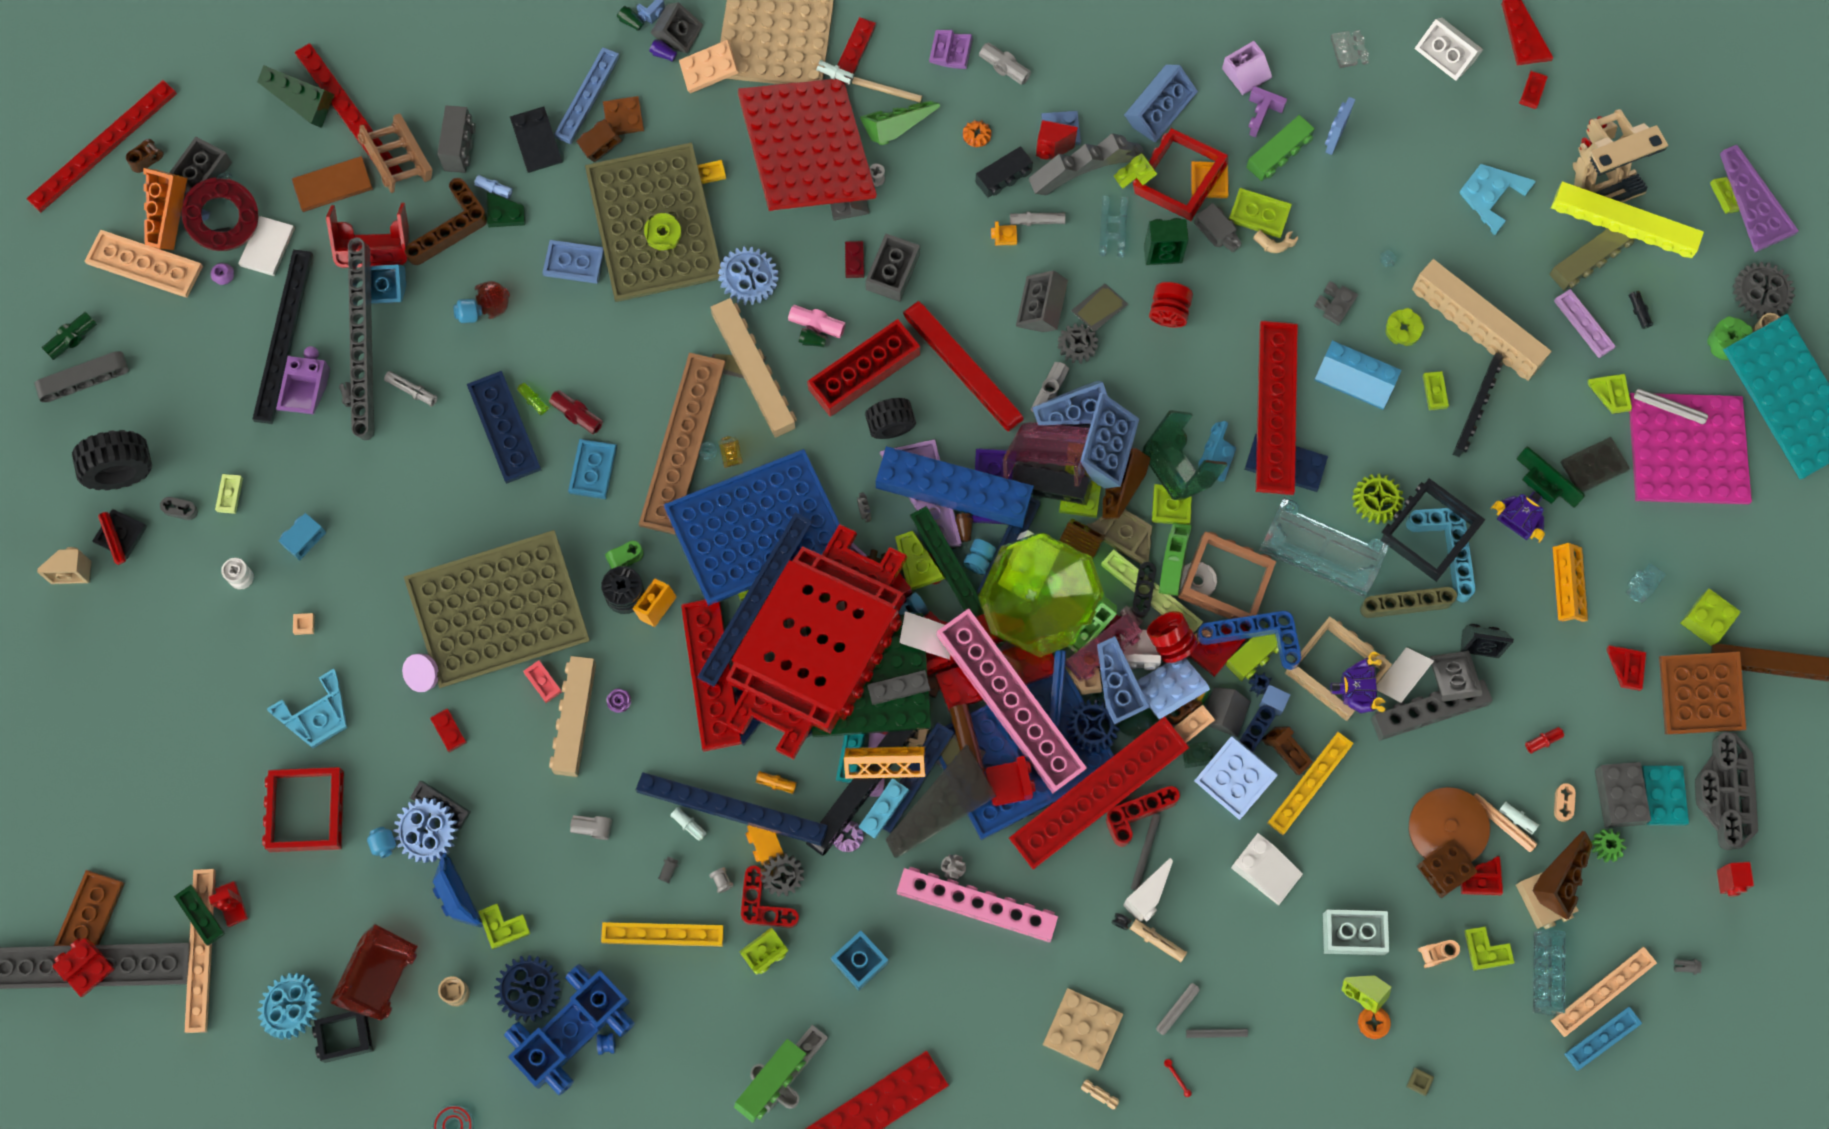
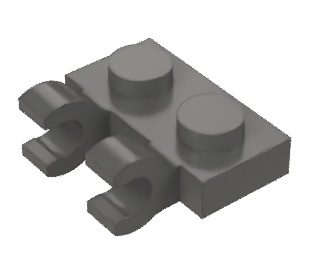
[1314,281,1358,326]

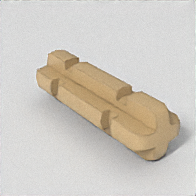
[1081,1080,1119,1109]

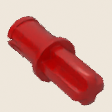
[1525,727,1565,754]

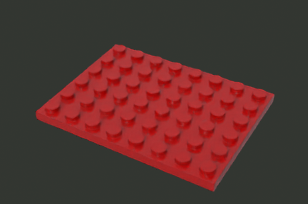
[738,79,877,211]

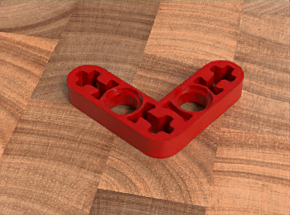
[741,865,799,928]

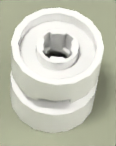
[222,558,254,590]

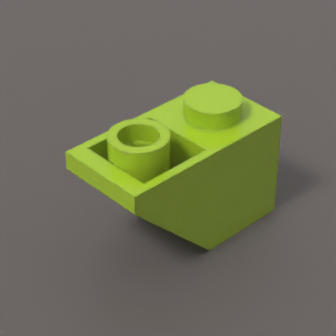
[1342,975,1392,1014]

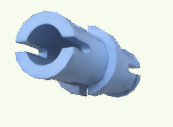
[474,175,513,199]

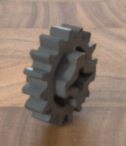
[1058,323,1098,364]
[760,853,804,897]

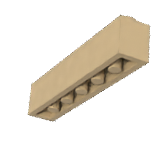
[549,656,596,777]

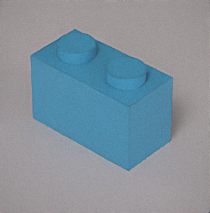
[278,513,326,561]

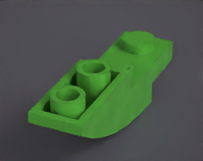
[1159,523,1192,596]

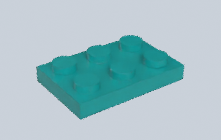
[1641,766,1689,825]

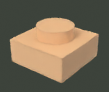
[293,613,315,635]

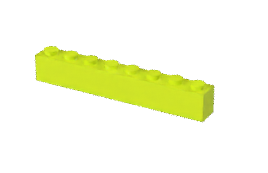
[1551,181,1704,258]

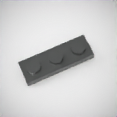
[867,670,930,705]

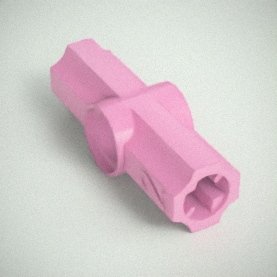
[788,305,846,338]

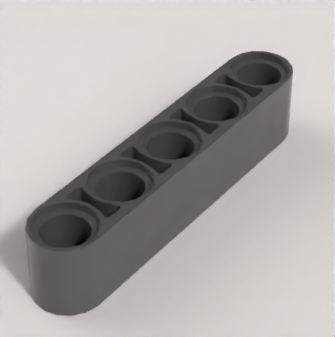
[34,351,129,403]

